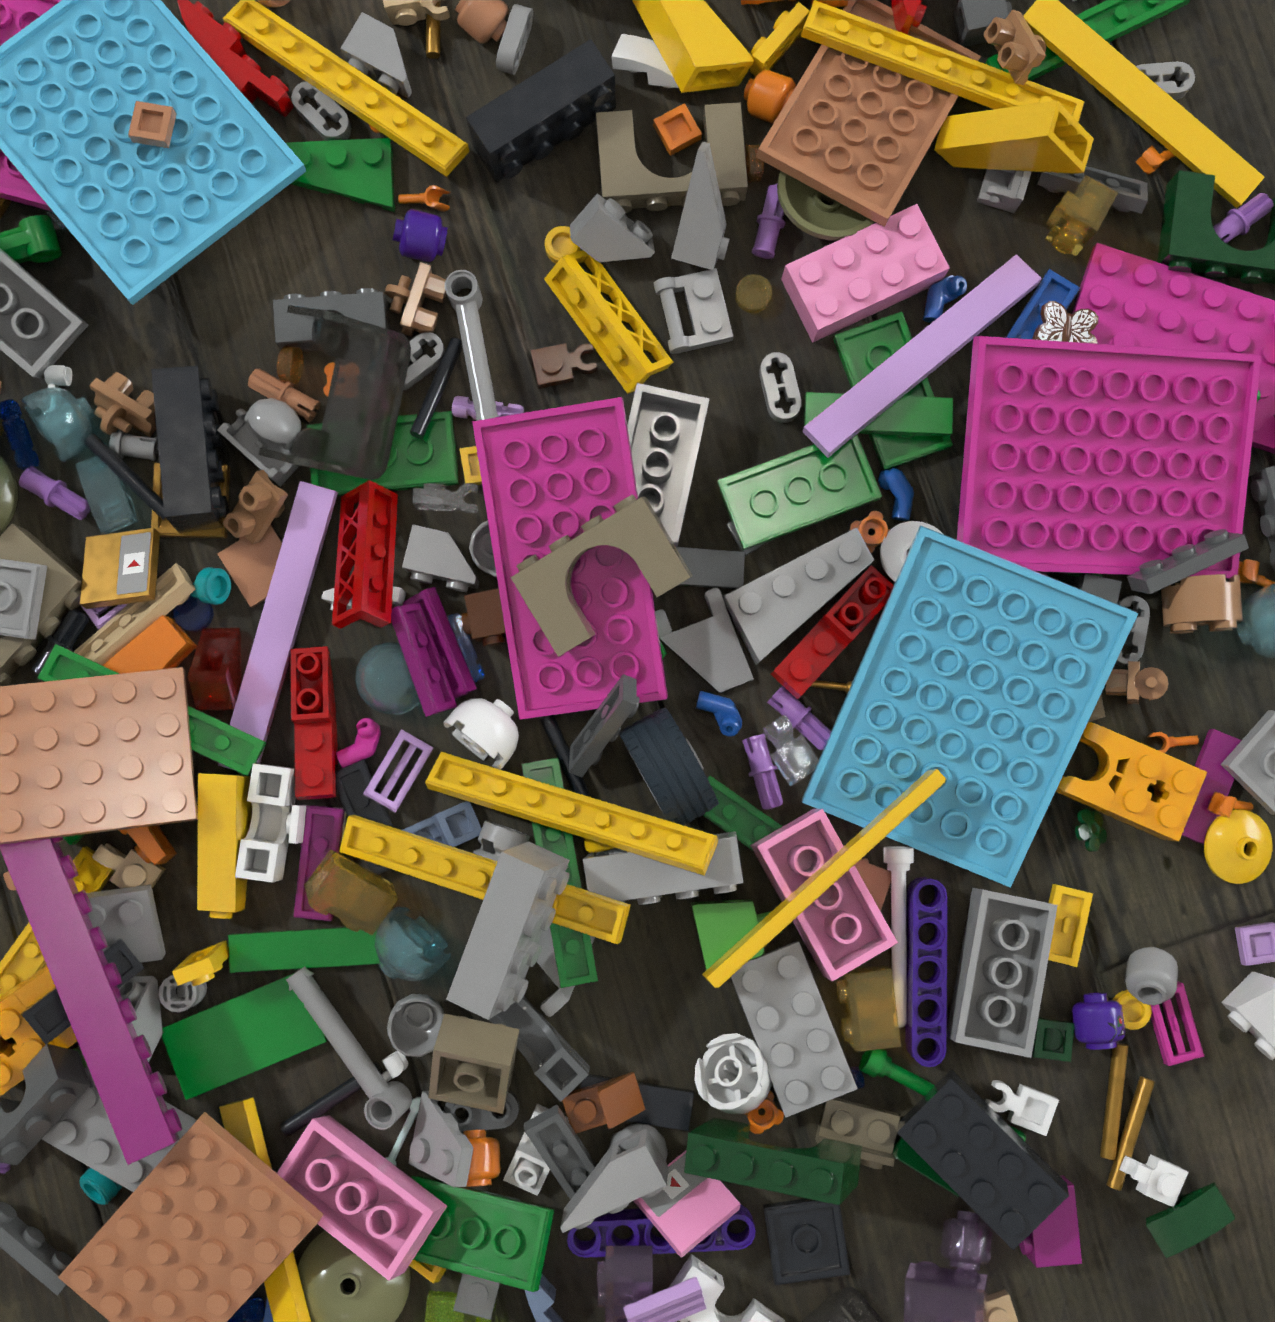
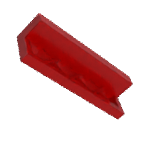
[332,480,398,629]

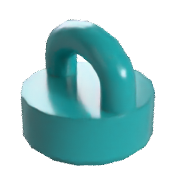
[190,567,231,605]
[79,1168,123,1205]

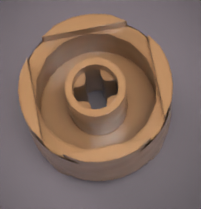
[1161,574,1243,634]

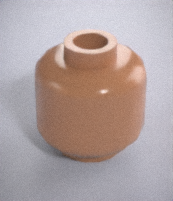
[455,0,509,44]

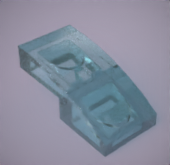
[76,456,138,535]

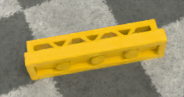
[544,250,673,394]

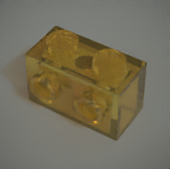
[1045,175,1118,256]
[304,849,398,935]
[836,965,901,1052]

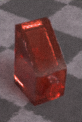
[188,628,241,710]

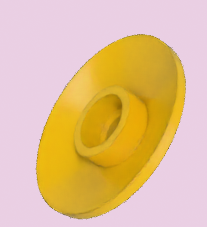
[1204,809,1273,884]

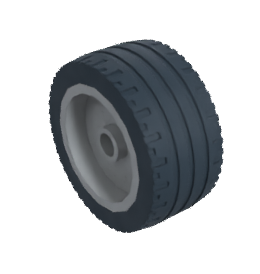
[619,708,719,826]

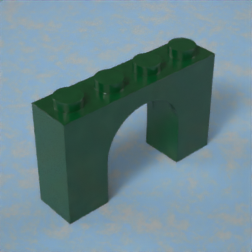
[1157,170,1275,284]
[684,1117,862,1205]

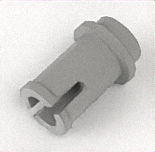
[109,430,159,461]

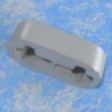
[496,4,534,75]
[1136,61,1195,100]
[291,81,352,141]
[382,332,445,391]
[759,352,801,423]
[1115,596,1150,665]

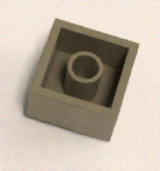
[428,1014,520,1114]

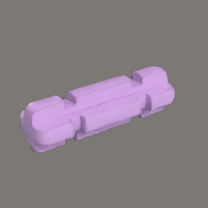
[452,396,524,420]

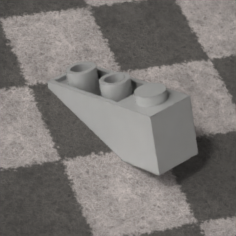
[560,1128,668,1233]

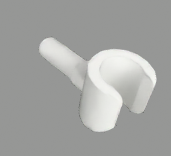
[42,365,72,416]
[365,1051,408,1094]

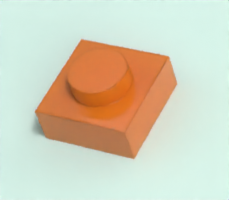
[653,103,702,156]

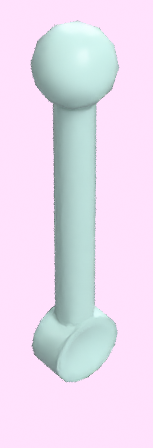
[386,1097,421,1166]

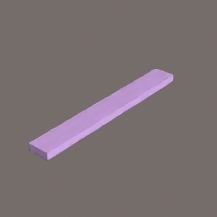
[803,254,1042,458]
[218,481,338,770]

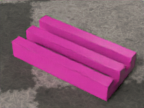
[1151,981,1204,1066]

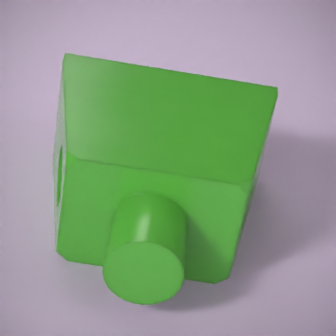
[691,899,782,970]

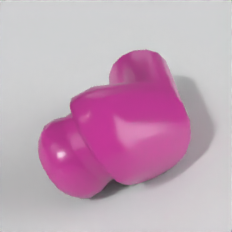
[336,718,381,768]

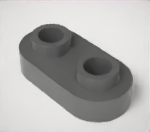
[443,1089,520,1133]

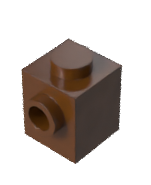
[462,588,506,647]

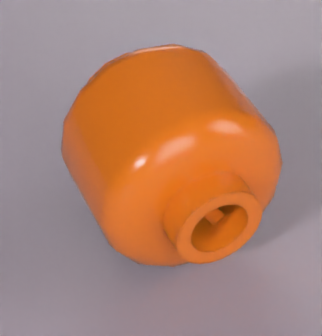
[744,70,796,124]
[463,1130,501,1187]

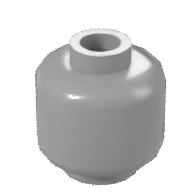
[1125,947,1178,1005]

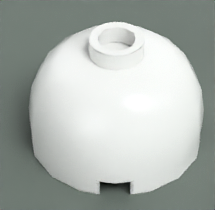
[443,698,519,770]
[694,1033,772,1114]

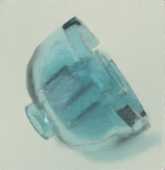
[21,387,95,463]
[1236,583,1275,659]
[355,641,421,715]
[375,906,451,982]

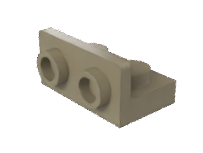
[815,1098,901,1169]

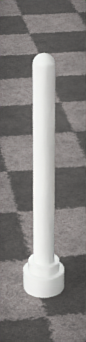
[884,846,914,1028]

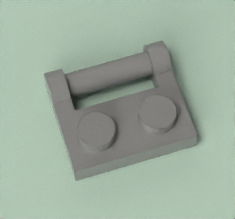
[653,268,733,354]

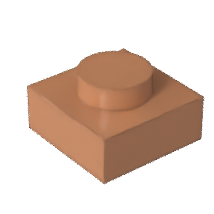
[128,101,177,148]

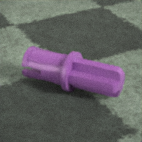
[752,184,785,259]
[1213,193,1274,244]
[19,467,92,520]
[767,686,831,750]
[742,734,783,809]

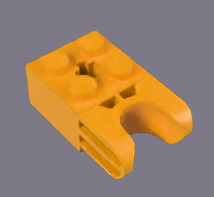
[1056,722,1207,842]
[0,965,77,1096]

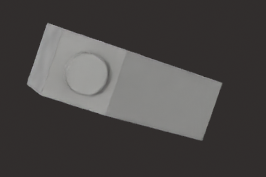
[671,141,730,270]

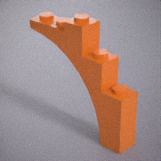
[102,615,197,865]

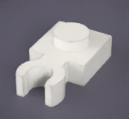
[985,1080,1059,1136]

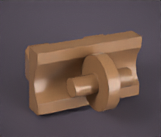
[984,10,1046,85]
[384,262,447,337]
[89,372,157,437]
[223,470,288,544]
[1106,661,1169,704]

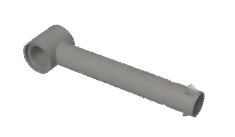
[445,270,498,421]
[286,966,412,1130]

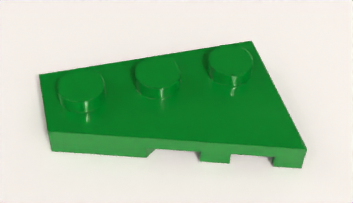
[286,138,395,213]

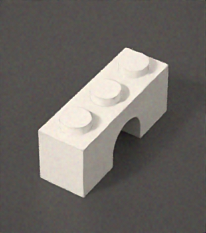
[235,763,296,883]
[669,1254,785,1322]

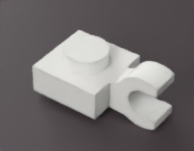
[1119,1154,1188,1207]

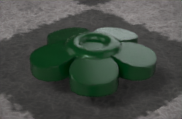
[1075,809,1107,852]

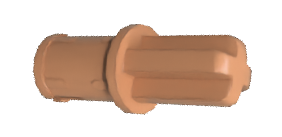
[248,368,321,422]

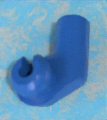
[923,275,967,323]
[878,468,914,521]
[696,691,742,737]

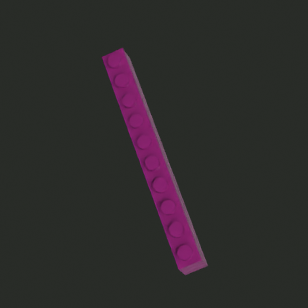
[0,837,182,1165]

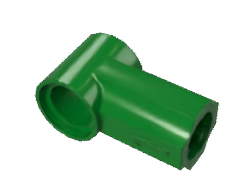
[0,215,62,264]

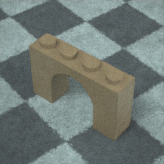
[596,102,748,213]
[510,495,693,657]
[0,523,82,686]

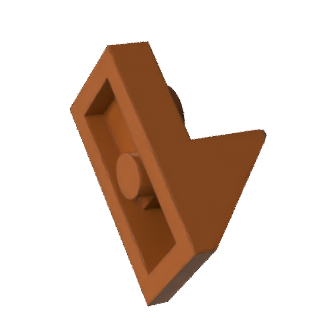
[562,1072,646,1134]

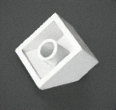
[1221,971,1275,1060]

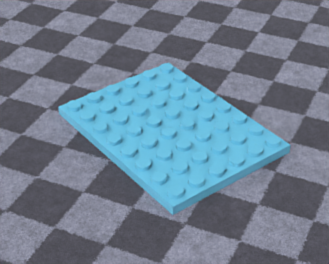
[0,0,306,305]
[802,525,1139,888]

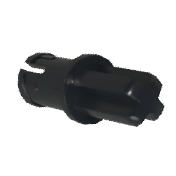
[31,609,89,674]

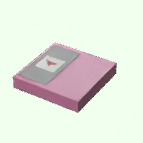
[634,1151,740,1258]

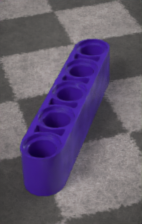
[905,877,947,1067]
[567,1205,756,1258]

